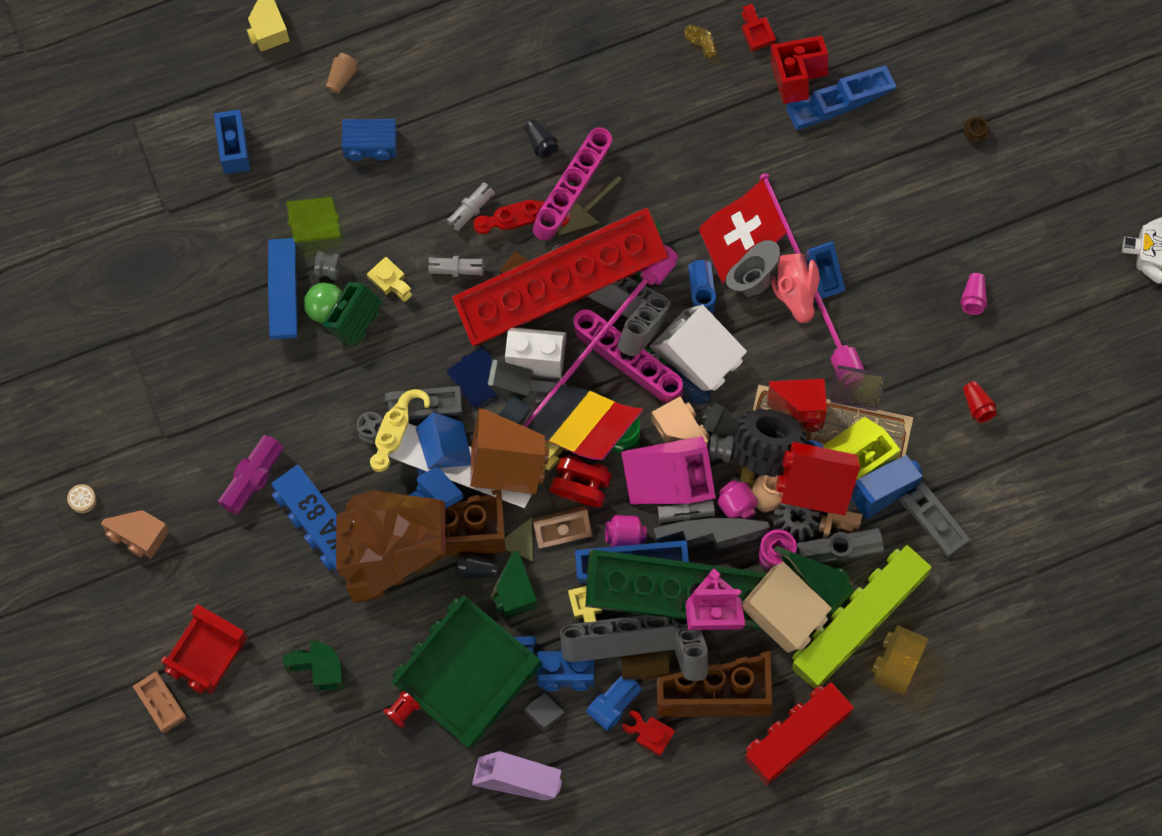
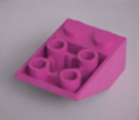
[621,436,715,504]

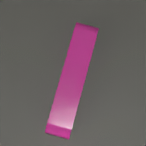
[533,128,612,241]
[574,309,683,404]

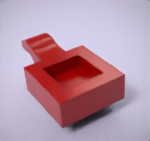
[741,4,776,52]

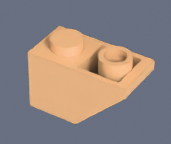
[652,397,710,449]

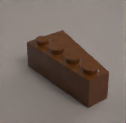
[445,490,506,556]
[657,651,772,717]

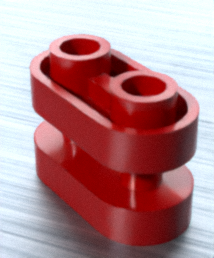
[549,455,612,508]

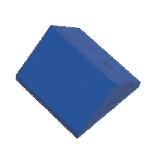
[415,412,471,476]

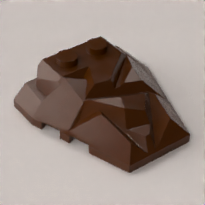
[336,490,446,603]

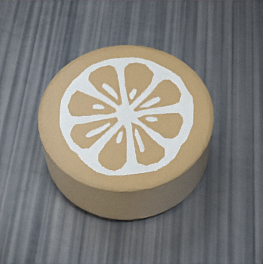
[67,484,96,513]

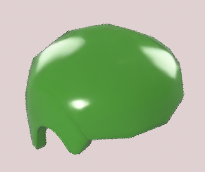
[304,283,342,323]

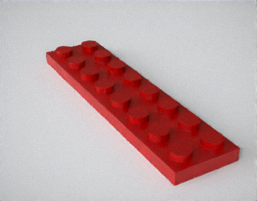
[452,208,670,347]

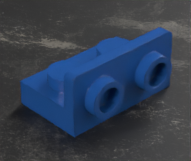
[537,651,594,691]

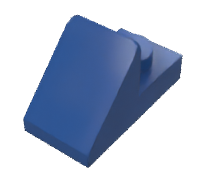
[409,467,464,509]

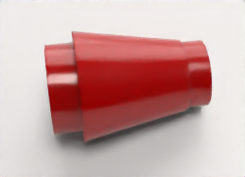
[963,381,997,423]

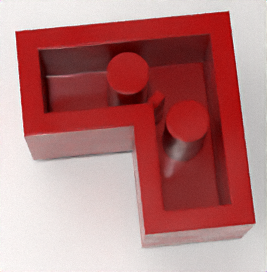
[771,36,828,104]

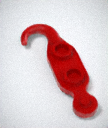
[473,200,571,234]

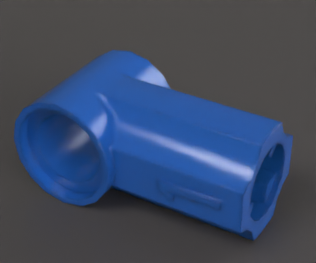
[688,260,716,314]
[586,676,642,731]

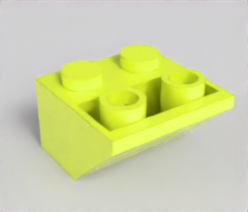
[823,417,901,480]

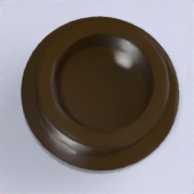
[963,117,990,143]

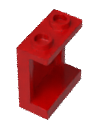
[161,604,248,695]

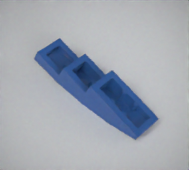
[786,65,897,131]
[268,238,298,340]

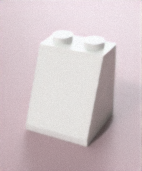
[649,305,747,391]
[505,327,567,382]

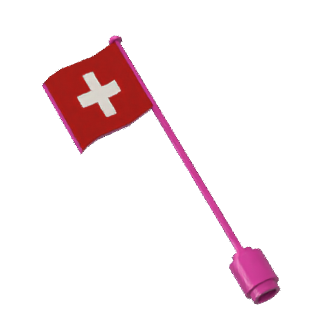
[699,173,866,388]

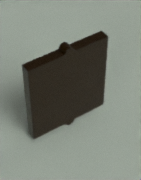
[622,650,669,681]

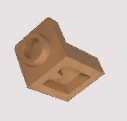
[819,511,862,539]

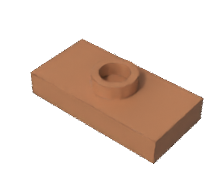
[133,671,187,734]

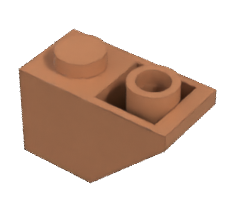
[101,510,169,559]

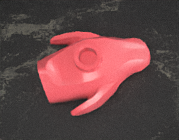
[771,253,820,323]

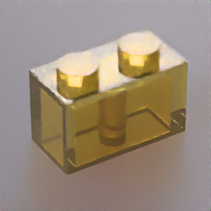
[871,625,928,695]

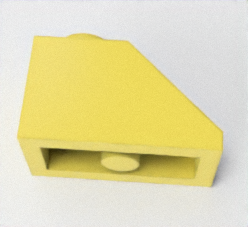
[247,0,289,52]

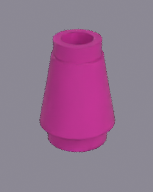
[960,273,987,315]

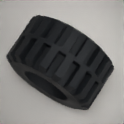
[732,408,806,477]

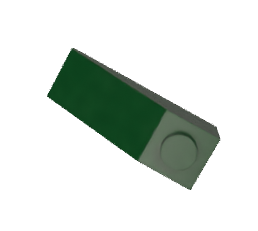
[774,546,855,614]

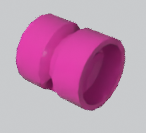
[759,530,797,573]

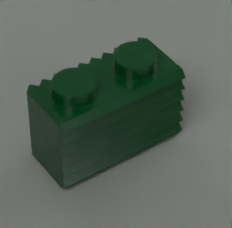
[322,282,383,346]

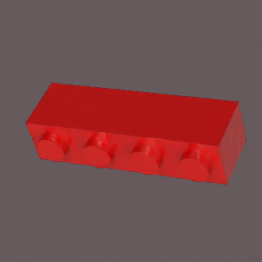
[745,682,854,786]

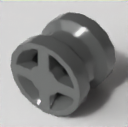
[314,251,341,280]
[356,412,383,445]
[709,433,734,463]

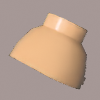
[752,475,780,512]

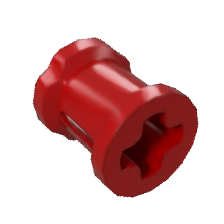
[383,691,421,728]

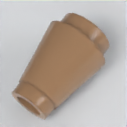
[325,53,358,94]

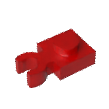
[622,711,675,757]

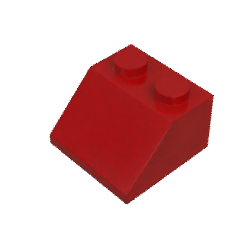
[767,379,827,433]

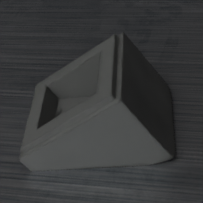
[525,693,565,733]

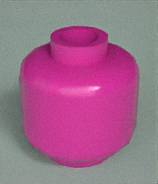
[718,480,759,520]
[605,515,647,547]

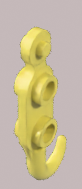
[370,389,430,472]

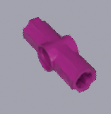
[218,435,284,516]

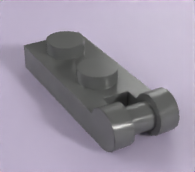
[385,386,462,420]
[900,482,970,558]

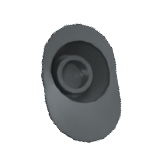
[726,240,780,298]

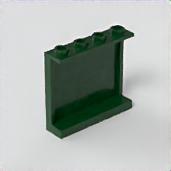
[391,595,544,750]

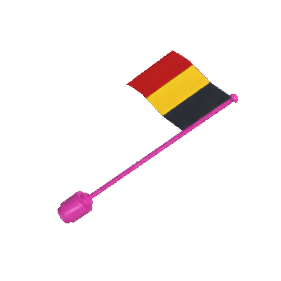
[523,245,678,460]

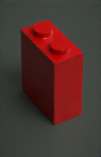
[775,442,860,516]

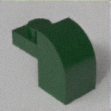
[283,641,344,692]

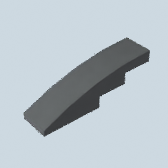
[653,518,770,551]

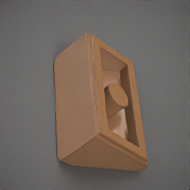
[532,506,593,549]

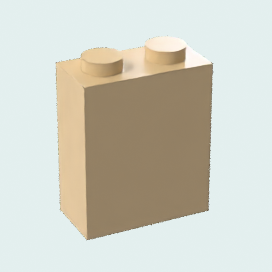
[742,562,832,653]

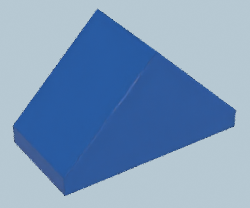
[806,241,845,299]

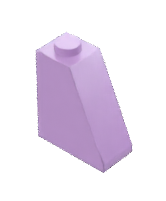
[472,751,562,801]

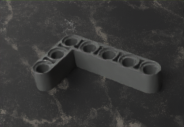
[552,244,670,356]
[560,615,708,681]

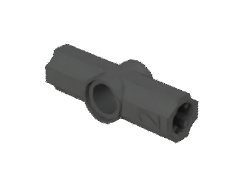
[796,528,884,564]

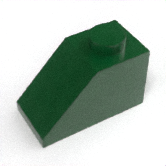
[493,550,538,619]

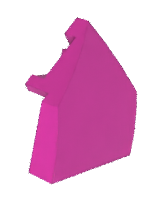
[685,569,745,630]

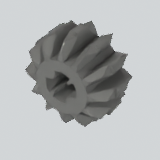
[773,502,820,543]

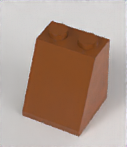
[470,409,549,494]

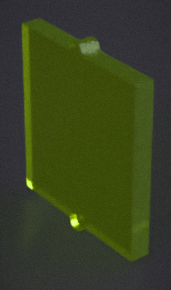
[286,197,340,243]

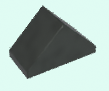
[488,360,533,403]

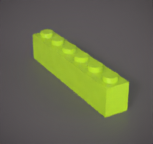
[792,545,932,690]

